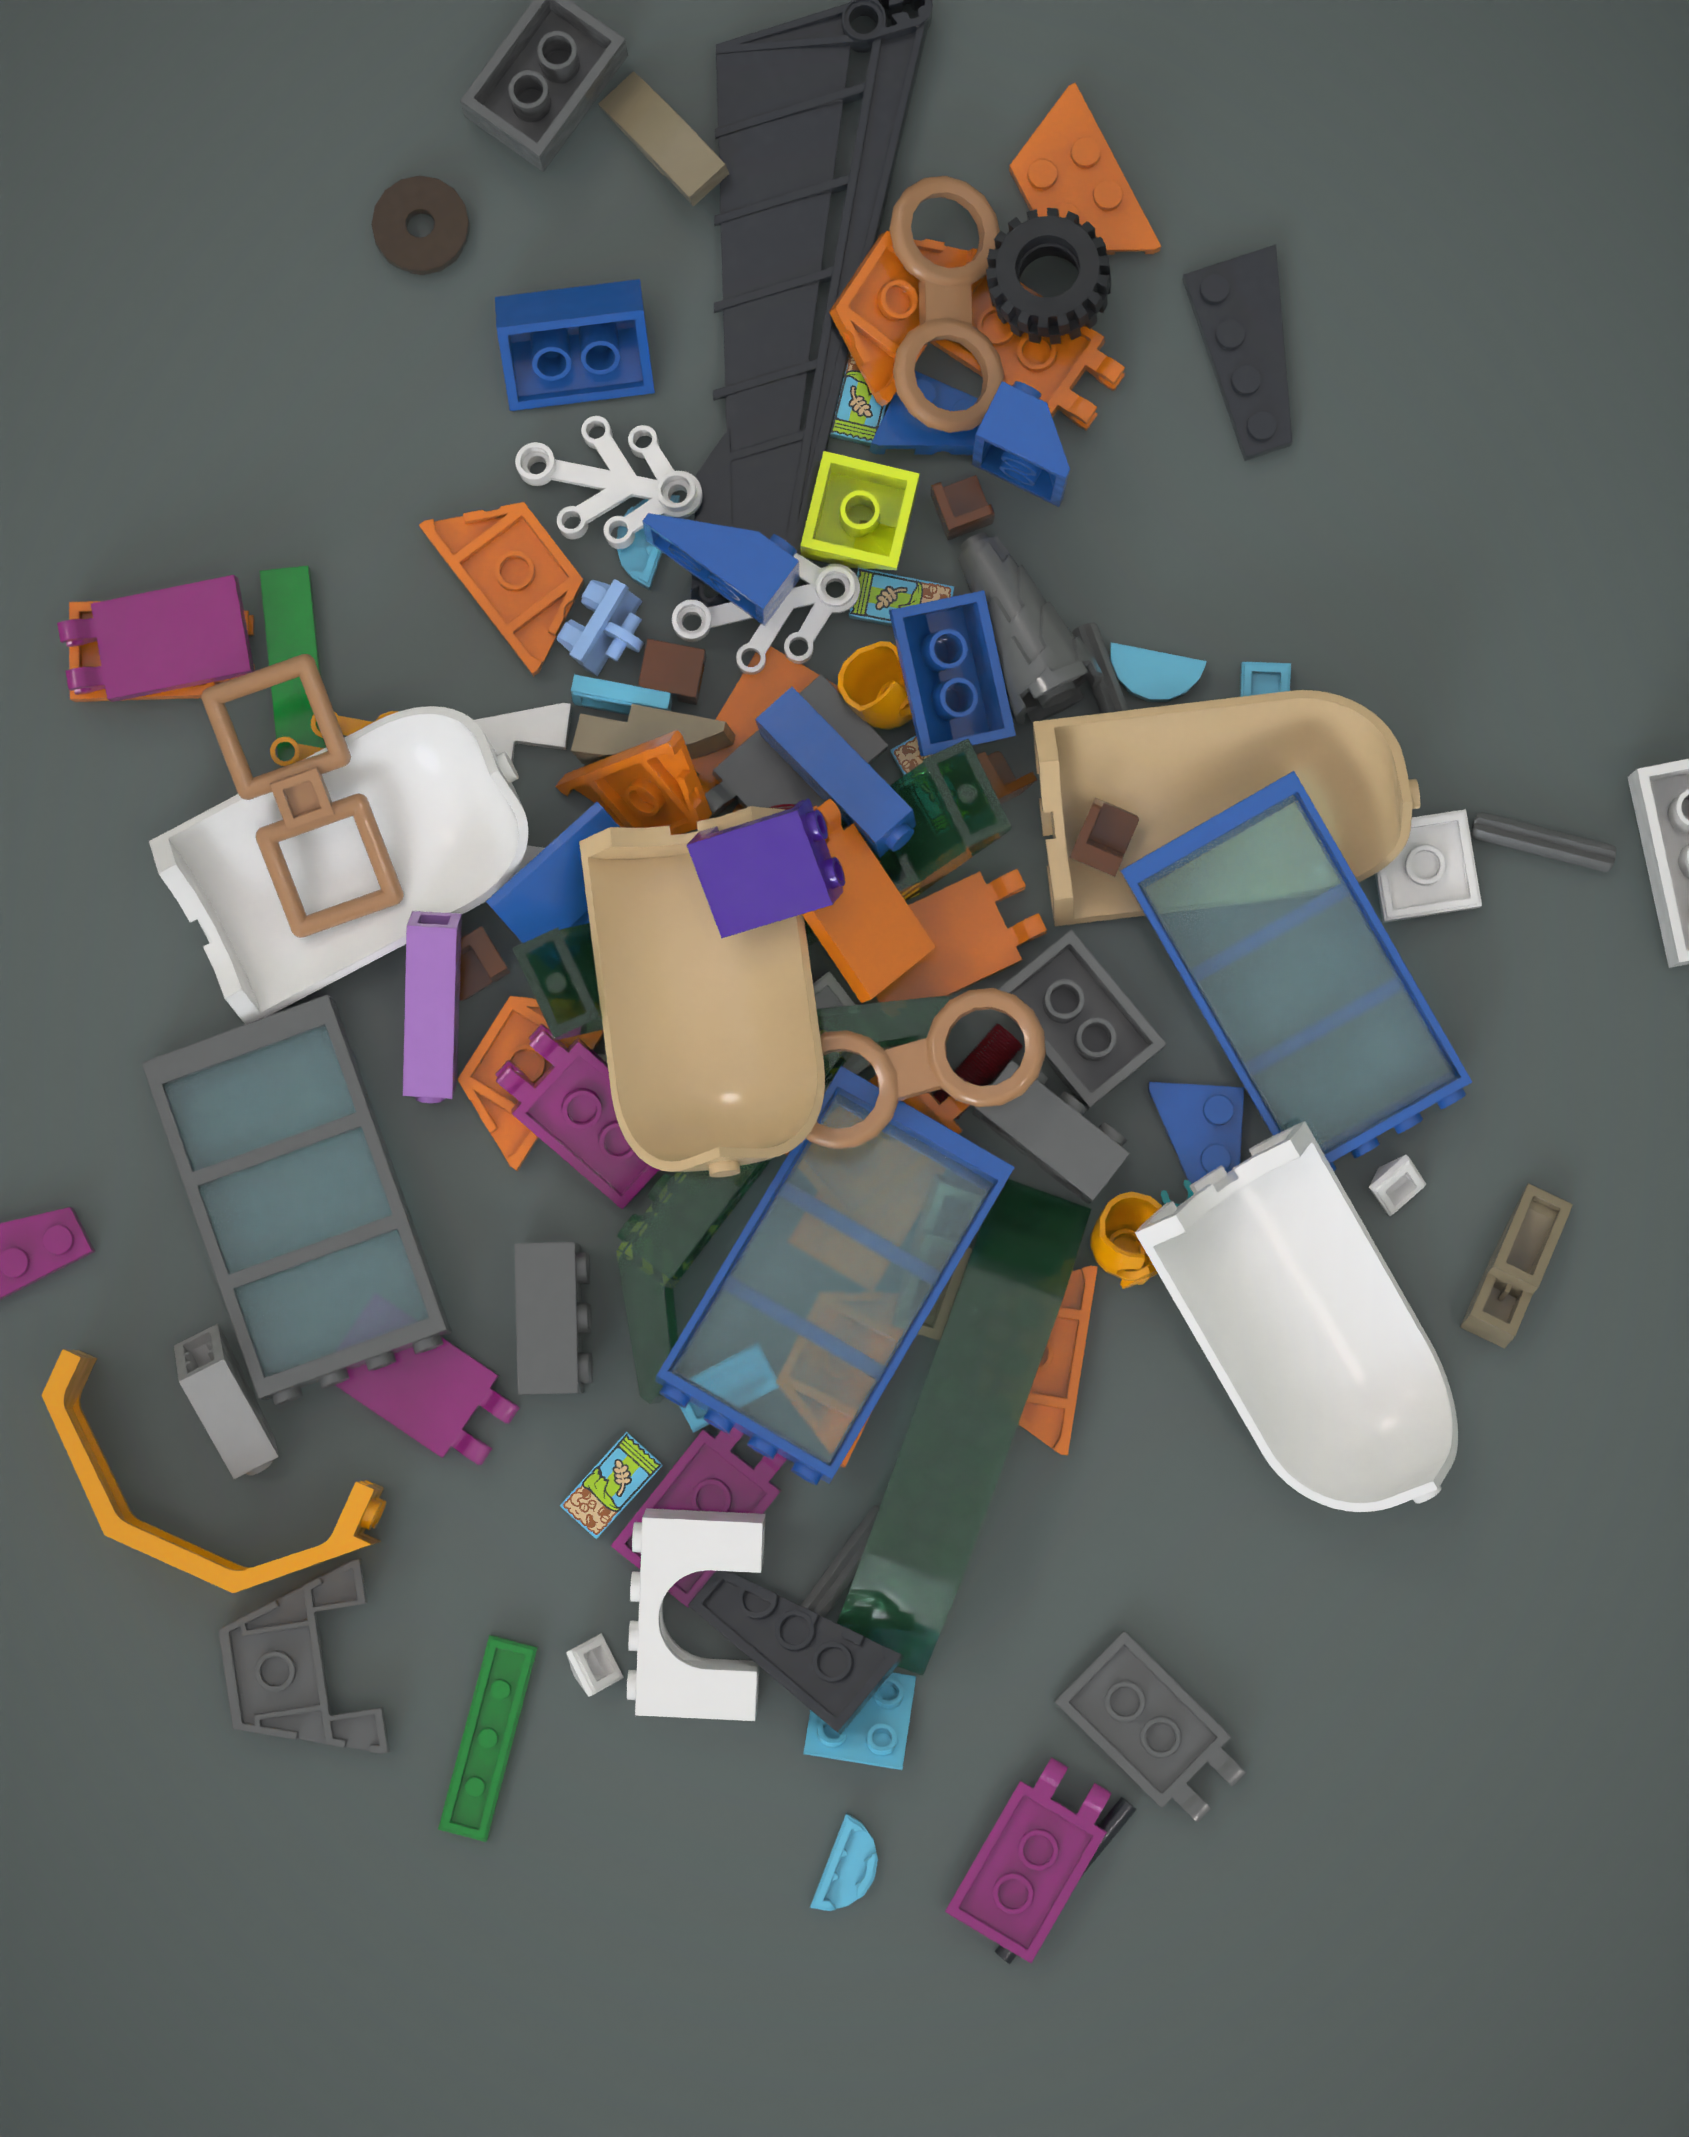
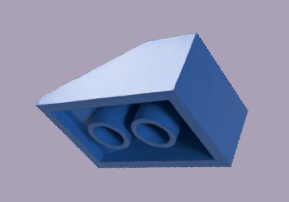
[642,513,800,626]

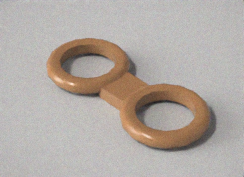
[889,176,1005,433]
[806,988,1046,1149]

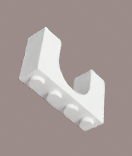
[627,1508,766,1721]

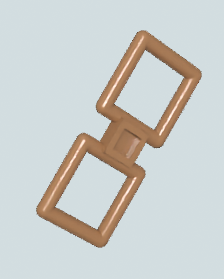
[201,654,404,938]

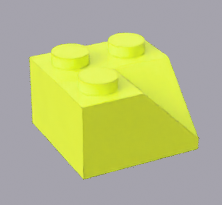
[801,451,919,570]

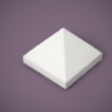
[1369,1155,1426,1216]
[566,1633,624,1697]

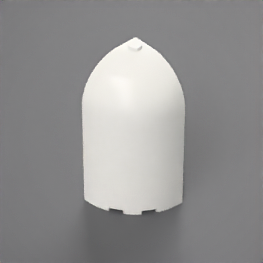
[149,706,529,1025]
[1135,1121,1458,1512]

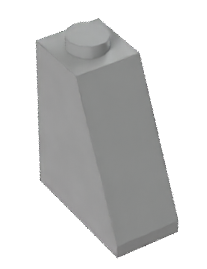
[174,1323,279,1479]

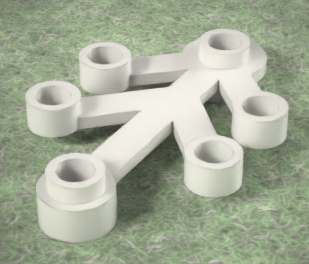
[515,416,703,549]
[672,540,860,675]

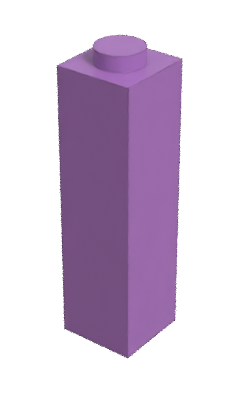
[403,911,462,1103]

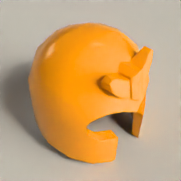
[838,641,912,730]
[1090,1192,1162,1289]

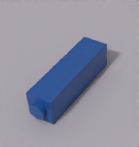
[755,687,916,858]

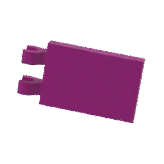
[57,575,255,702]
[495,1023,659,1209]
[335,1293,520,1465]
[611,1428,787,1608]
[945,1757,1111,1963]

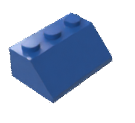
[495,279,655,411]
[972,381,1070,507]
[889,590,1016,757]
[486,802,620,972]

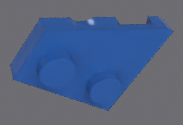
[869,370,980,455]
[1148,1082,1244,1184]

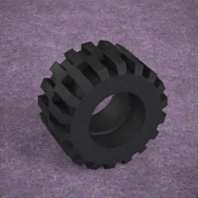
[986,208,1111,344]

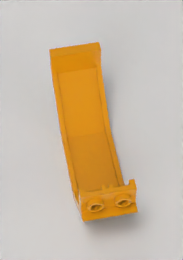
[41,1349,387,1593]

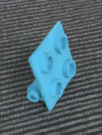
[803,1672,916,1770]

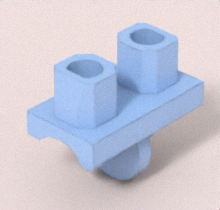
[557,579,644,676]

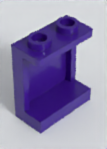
[687,798,845,938]

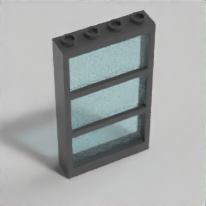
[142,995,452,1406]

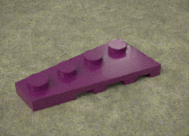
[0,1207,95,1300]

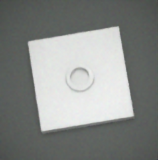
[1375,809,1482,923]

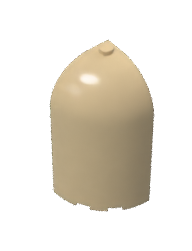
[1033,690,1420,926]
[579,806,825,1177]

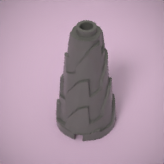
[958,532,1103,725]

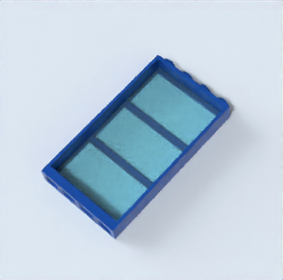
[1120,771,1472,1171]
[655,1066,1015,1485]

